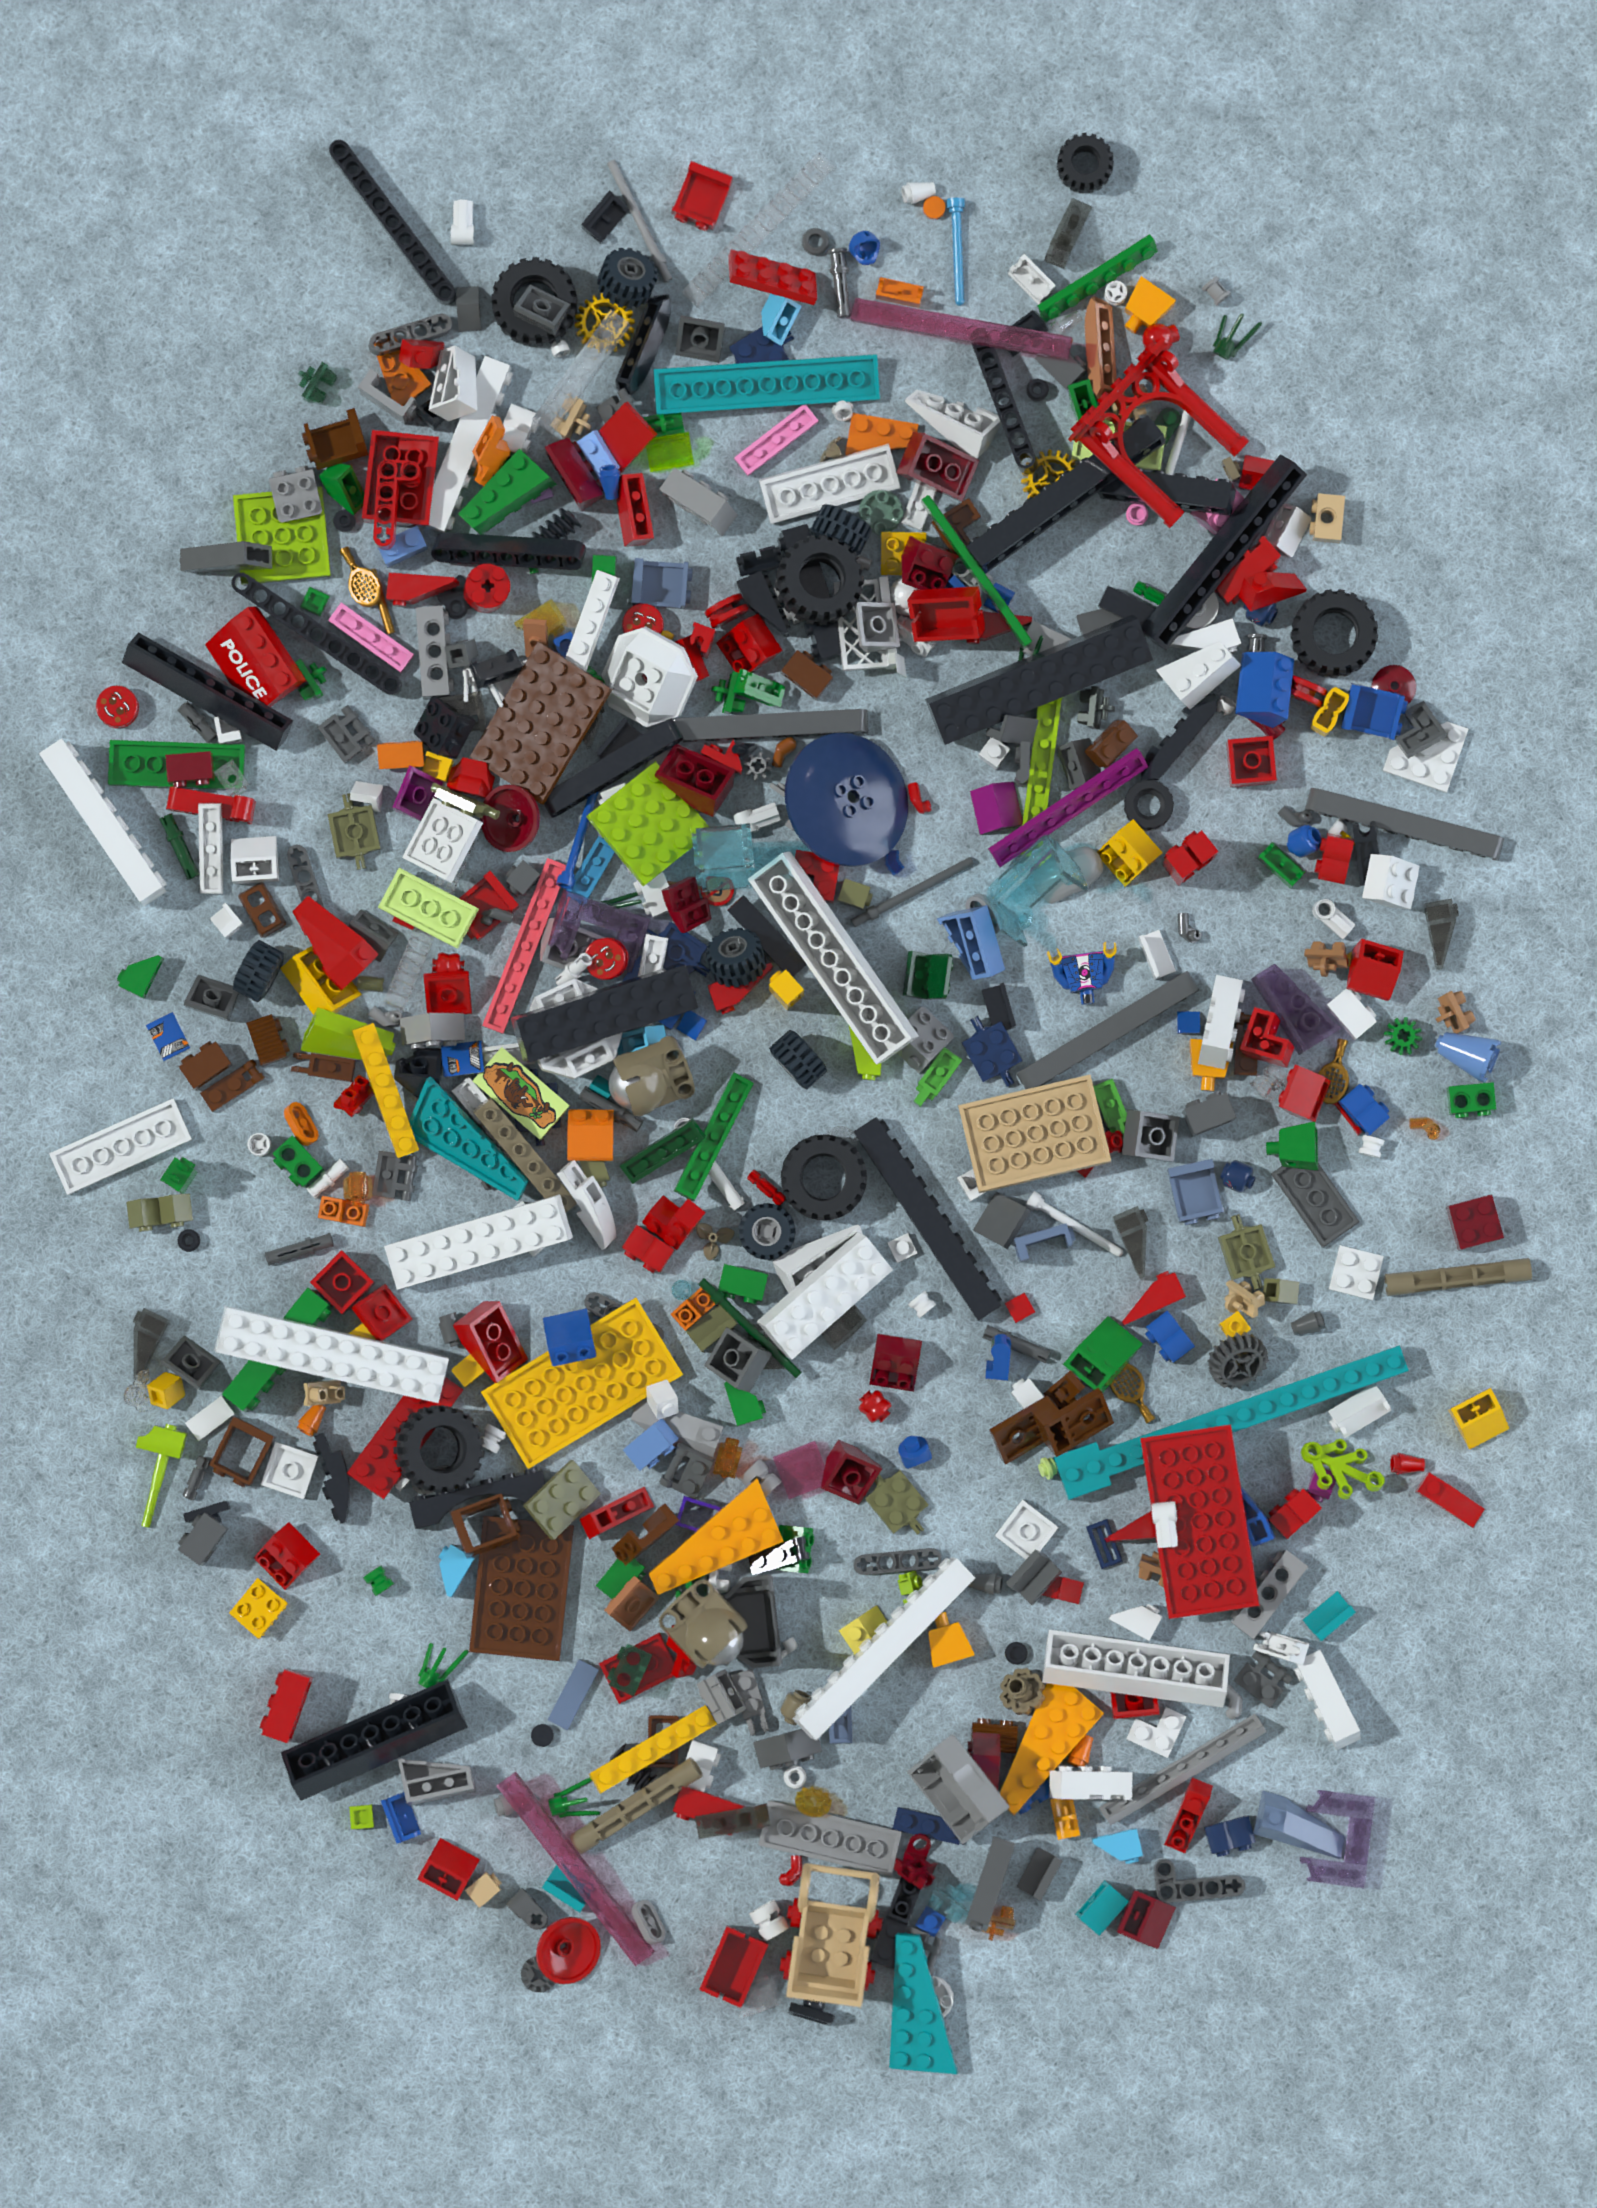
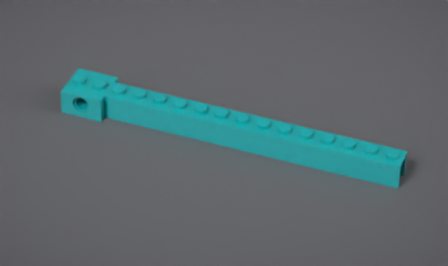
[1053,1345,1409,1500]

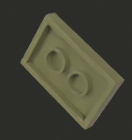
[523,1460,601,1540]

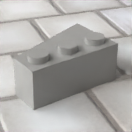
[659,468,738,537]
[398,1758,476,1806]

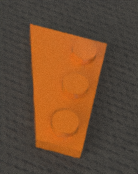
[374,336,432,406]
[845,413,919,455]

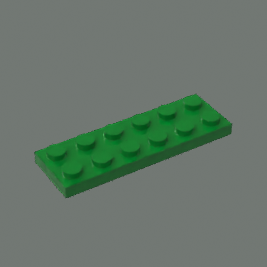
[108,740,245,790]

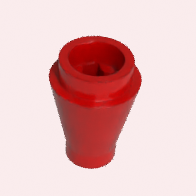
[1390,1452,1425,1475]

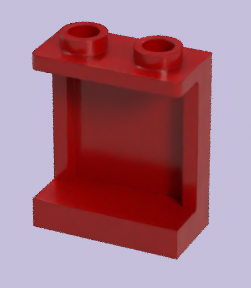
[671,161,733,231]
[459,871,520,941]

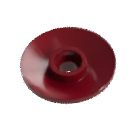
[1371,665,1416,705]

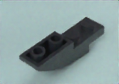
[313,1433,350,1524]
[869,1876,921,1969]

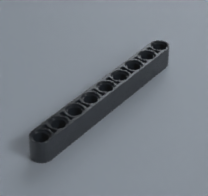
[329,140,456,305]
[231,573,402,695]

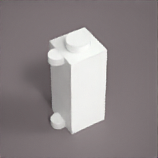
[1328,1383,1391,1439]

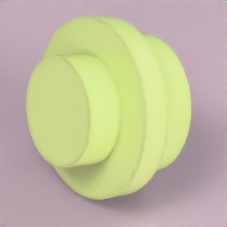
[1038,1457,1057,1480]

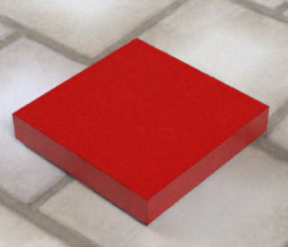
[424,971,472,1014]
[351,1284,413,1341]

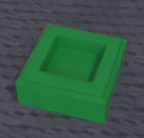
[300,587,330,617]

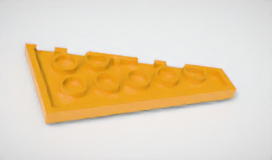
[649,1478,783,1595]
[1000,1683,1104,1816]

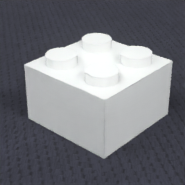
[1362,854,1420,910]

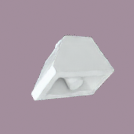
[1108,1604,1162,1641]

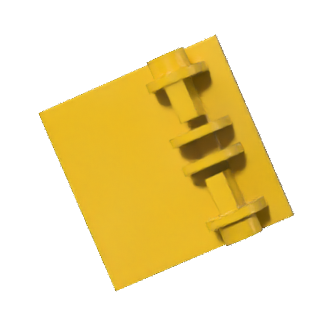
[881,532,926,575]
[229,1578,288,1639]

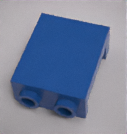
[1341,683,1408,740]
[543,1308,596,1367]

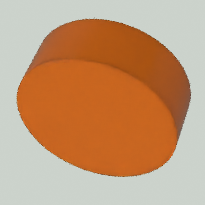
[923,196,945,220]

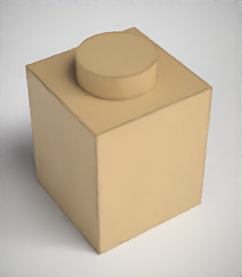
[465,1872,502,1908]

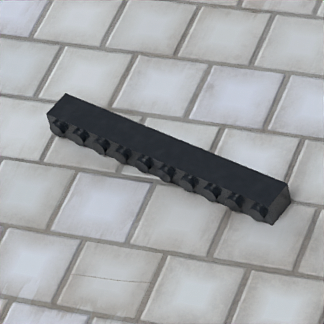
[966,415,1166,574]
[1141,454,1307,650]
[854,1117,1002,1321]

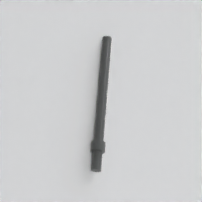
[851,857,974,927]

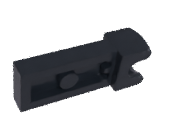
[1353,821,1379,886]

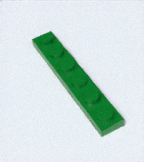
[1037,234,1158,323]
[673,1072,754,1201]

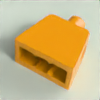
[1124,276,1176,334]
[1189,1039,1234,1092]
[928,1611,975,1668]

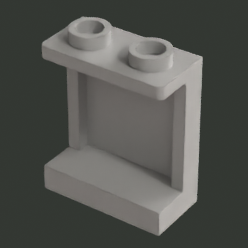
[358,369,418,424]

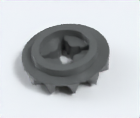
[521,1956,555,1993]

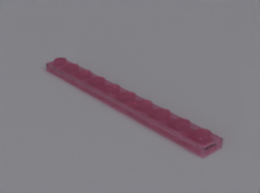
[850,298,1073,361]
[496,1771,655,1967]

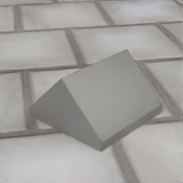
[855,602,900,653]

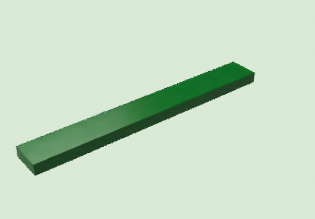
[921,495,1032,649]

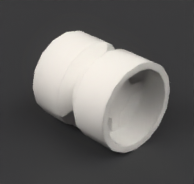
[749,1899,790,1942]

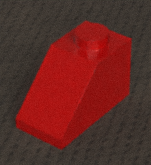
[399,339,445,369]

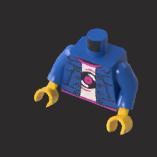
[1047,942,1117,1005]

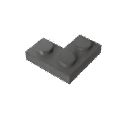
[1396,701,1447,759]

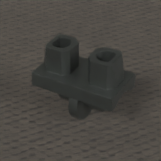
[1077,686,1115,730]

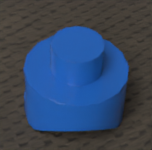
[849,230,880,265]
[898,1436,932,1469]

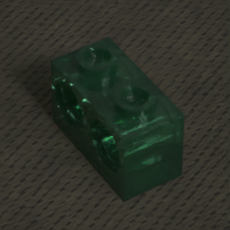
[607,1643,653,1697]

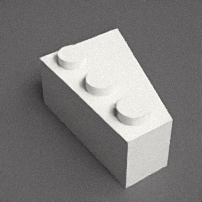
[429,345,477,421]
[1156,641,1241,709]
[1049,1766,1132,1800]

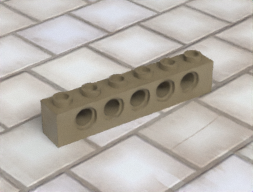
[472,1097,577,1213]

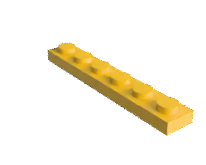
[352,1023,419,1158]
[588,1705,717,1794]

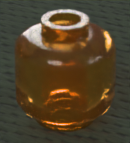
[343,1172,373,1206]

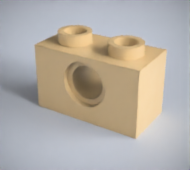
[1309,493,1345,544]

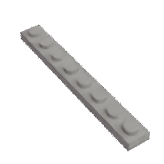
[1099,1714,1267,1826]

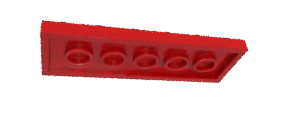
[347,1377,464,1500]

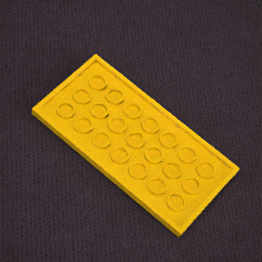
[481,1297,683,1469]

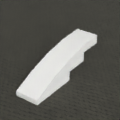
[452,1077,514,1162]

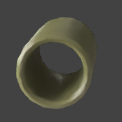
[357,975,384,992]

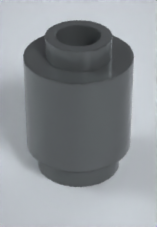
[438,1312,462,1347]

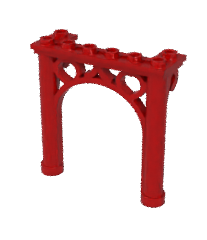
[1068,337,1249,529]

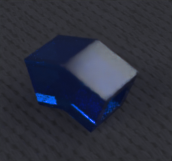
[885,850,905,877]

